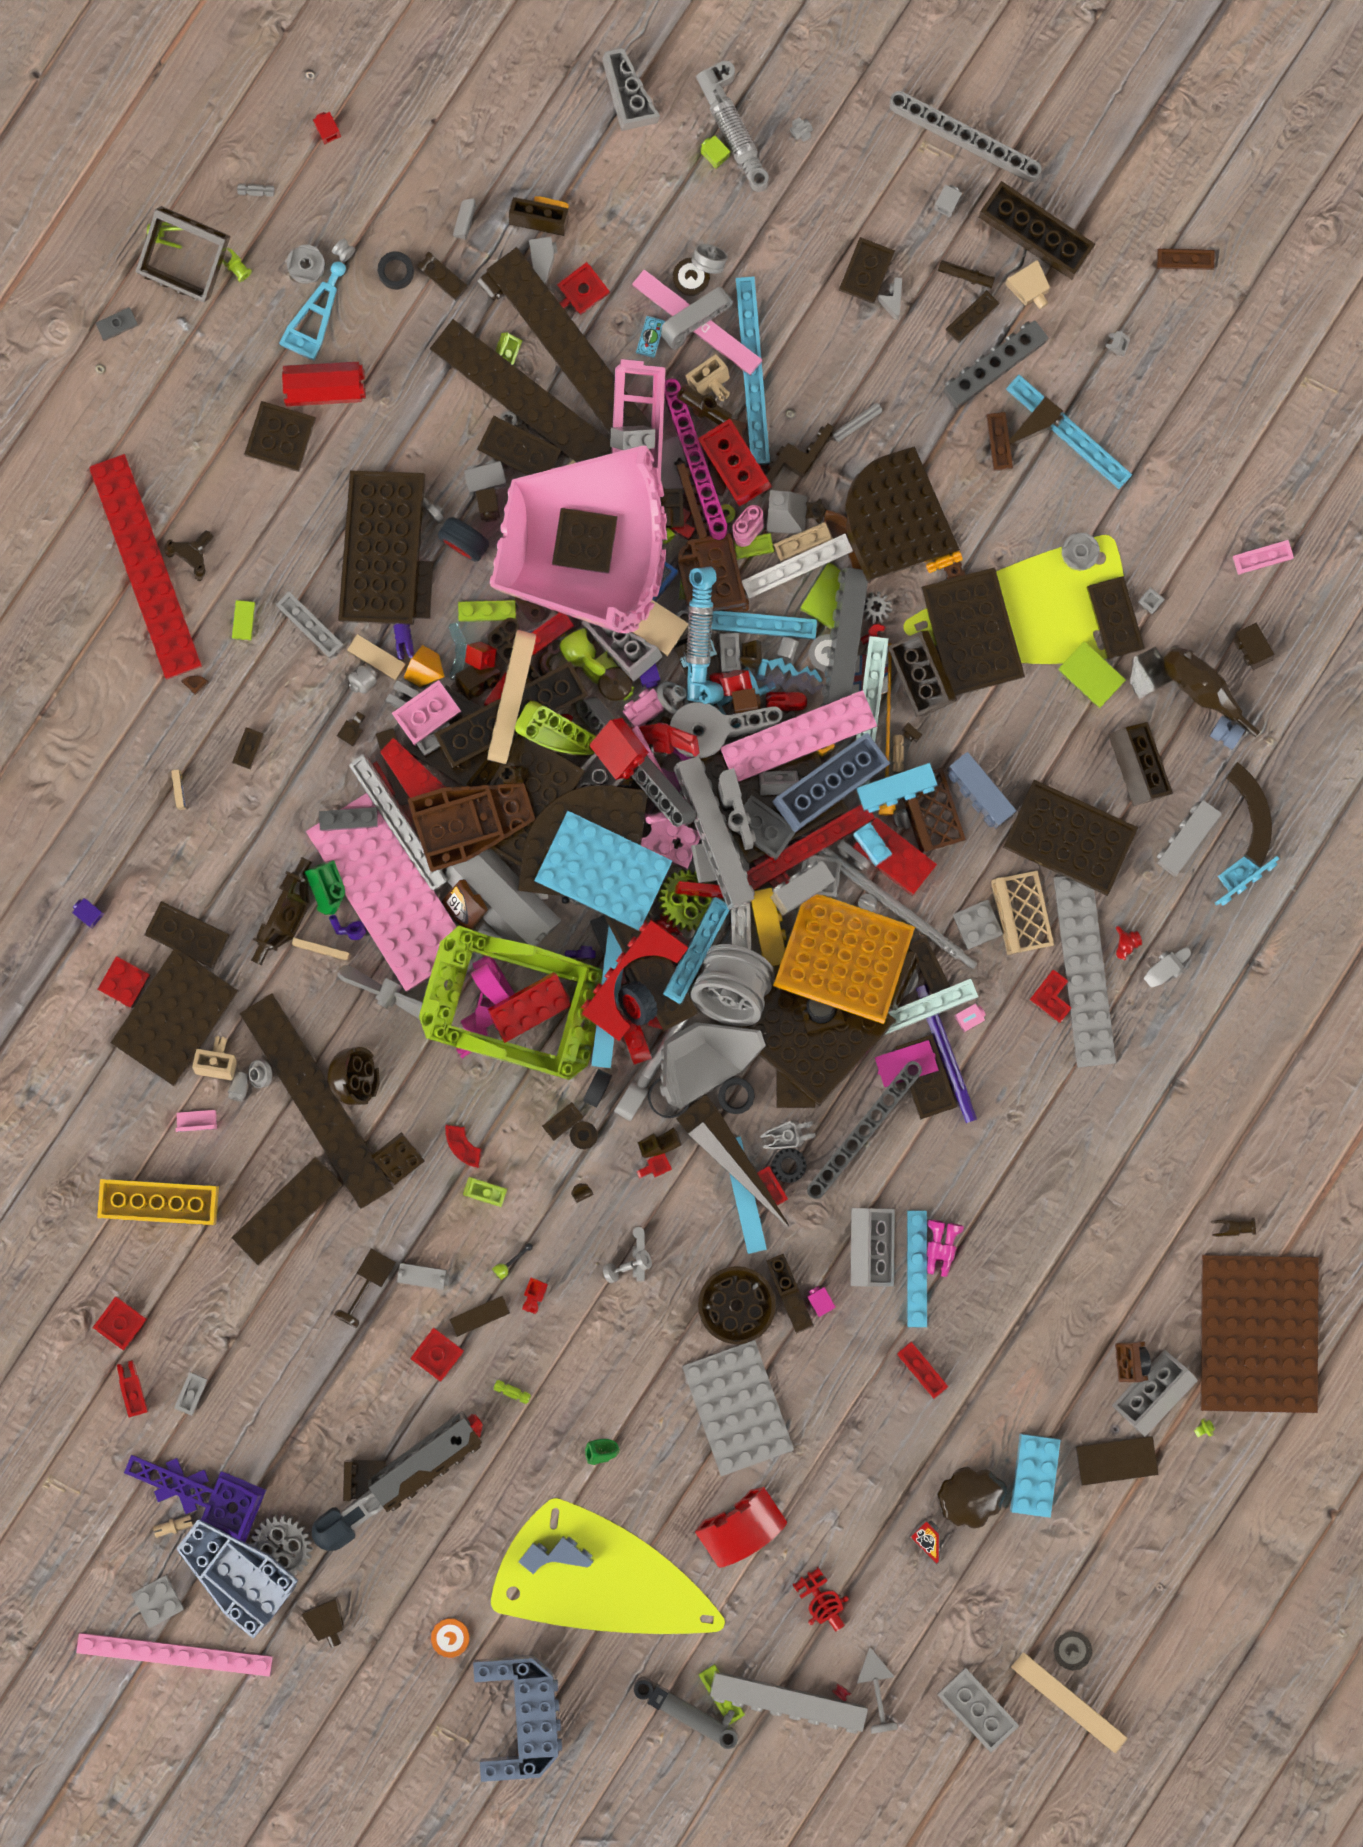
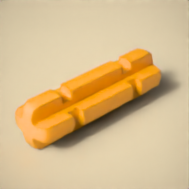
[926,551,963,573]

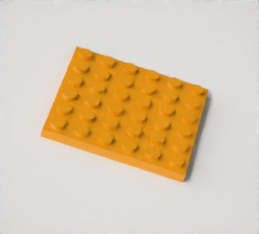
[773,894,915,1024]

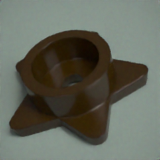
[805,499,827,523]

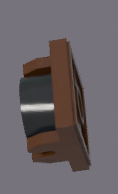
[1115,1341,1151,1383]

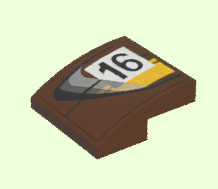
[441,879,488,929]

